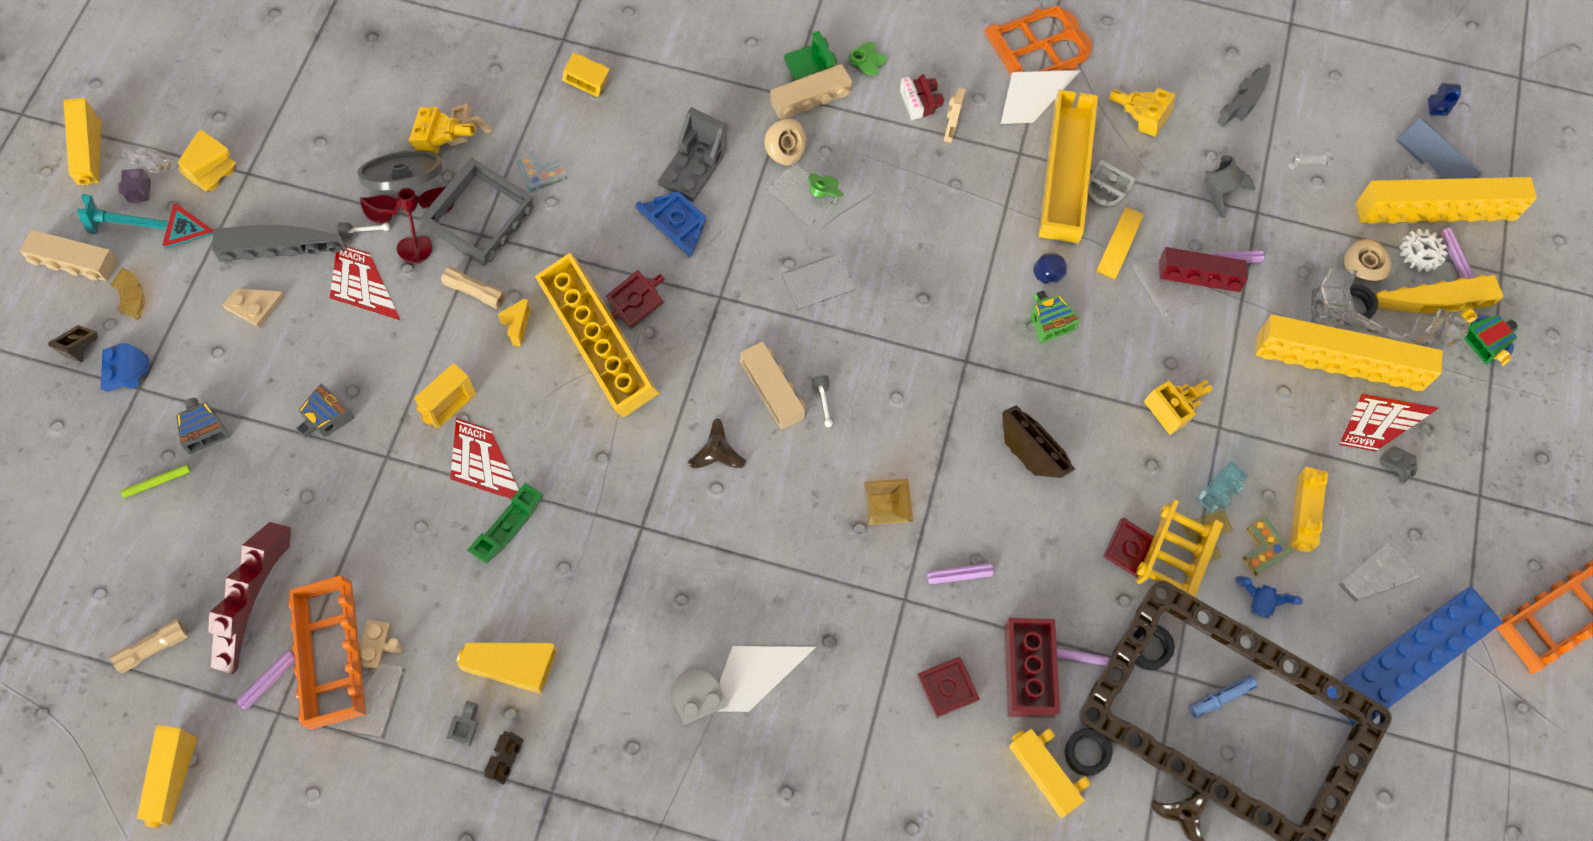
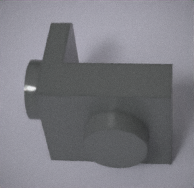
[1380,445,1418,483]

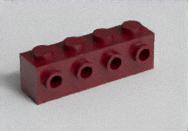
[1158,247,1248,292]

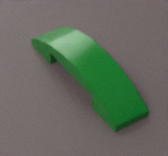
[467,483,543,564]

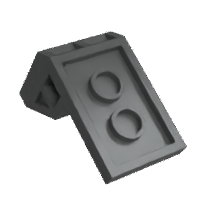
[658,107,727,202]

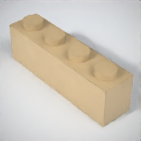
[770,64,852,120]
[19,230,118,281]
[740,341,806,430]

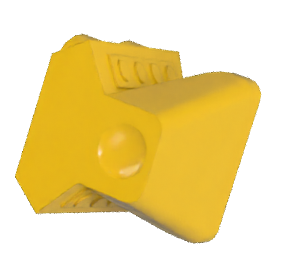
[178,130,236,192]

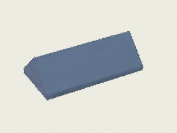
[1397,118,1483,179]

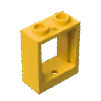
[414,363,476,429]

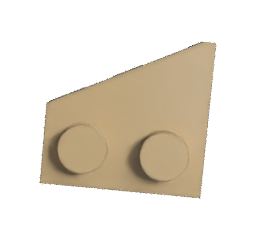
[944,87,966,143]
[223,289,285,328]

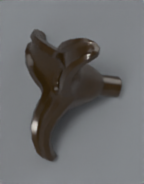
[688,418,747,468]
[1152,792,1207,841]

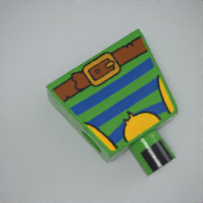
[1030,291,1080,343]

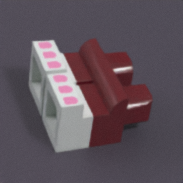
[900,74,944,120]

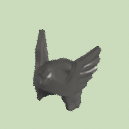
[1204,155,1255,218]

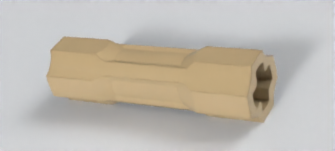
[441,266,506,309]
[110,619,188,674]

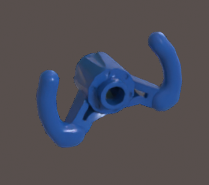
[1235,576,1303,619]

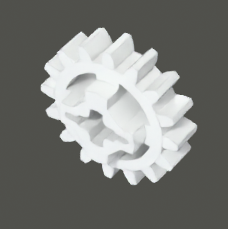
[1399,229,1447,272]

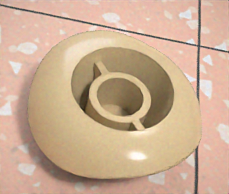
[765,118,807,166]
[1344,239,1392,281]

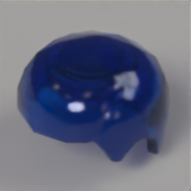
[1033,253,1067,284]

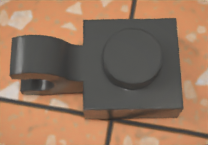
[446,701,479,746]

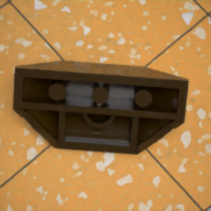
[1002,405,1075,478]

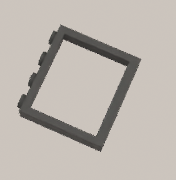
[421,157,534,266]

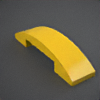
[1096,206,1144,280]

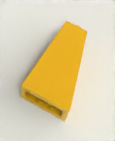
[64,98,102,185]
[457,643,557,694]
[137,725,198,828]

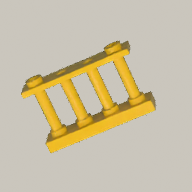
[1136,499,1224,597]

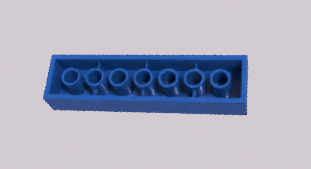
[1327,586,1503,726]

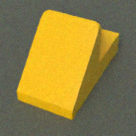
[498,299,531,347]

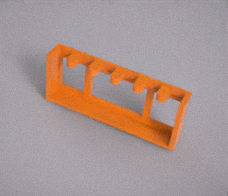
[1495,559,1593,675]
[288,575,366,730]

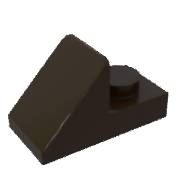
[48,325,97,362]

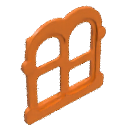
[984,6,1092,75]

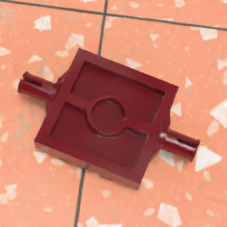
[606,270,665,329]

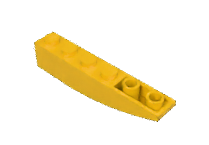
[1376,275,1504,314]

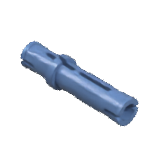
[1189,675,1258,719]

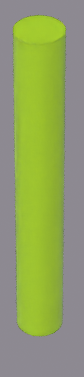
[120,464,191,498]

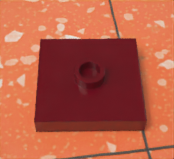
[1103,518,1154,578]
[917,656,980,718]

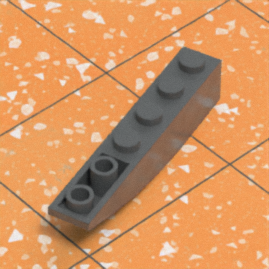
[212,225,346,262]

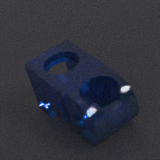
[1428,83,1461,116]

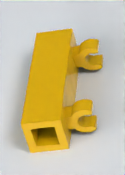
[1289,467,1328,552]
[1009,728,1091,819]

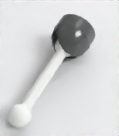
[338,222,390,239]
[812,375,833,427]

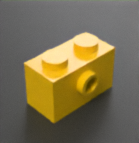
[562,52,610,98]

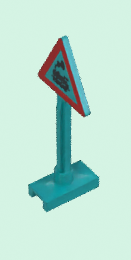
[77,194,213,249]

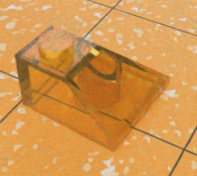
[864,479,913,525]

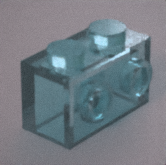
[1196,461,1248,514]

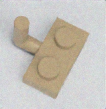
[447,103,493,146]
[359,620,403,671]

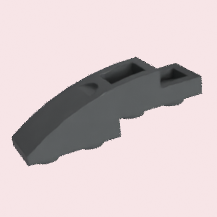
[1217,63,1271,127]

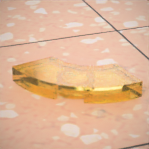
[110,268,145,320]

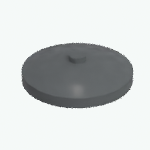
[357,150,443,190]

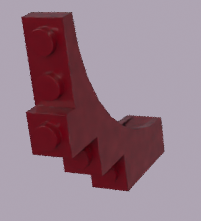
[208,522,291,674]

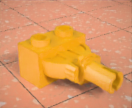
[1109,88,1176,137]
[409,107,476,154]
[1144,380,1212,435]

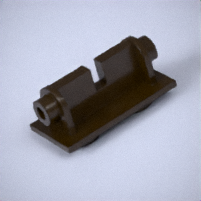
[484,731,524,785]

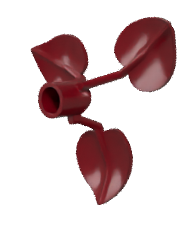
[360,187,454,264]

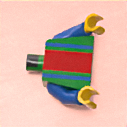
[1460,309,1518,366]

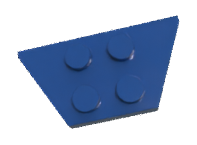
[635,191,707,257]

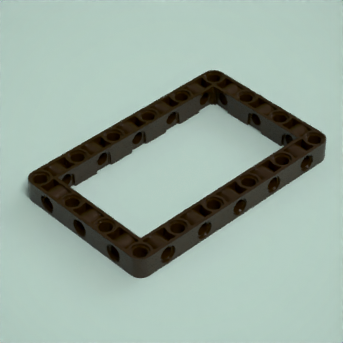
[1079,581,1392,841]

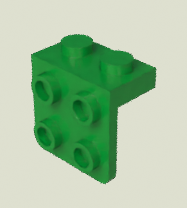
[784,31,837,81]

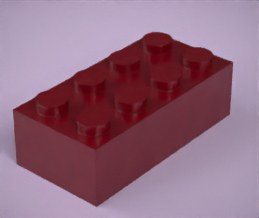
[1004,618,1060,718]

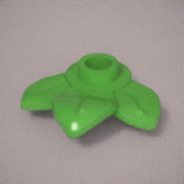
[849,42,888,76]
[808,173,844,198]

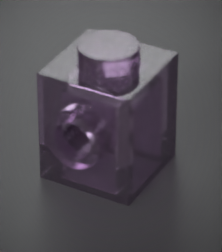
[118,169,151,203]

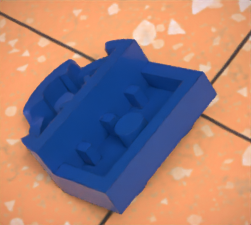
[101,343,150,392]

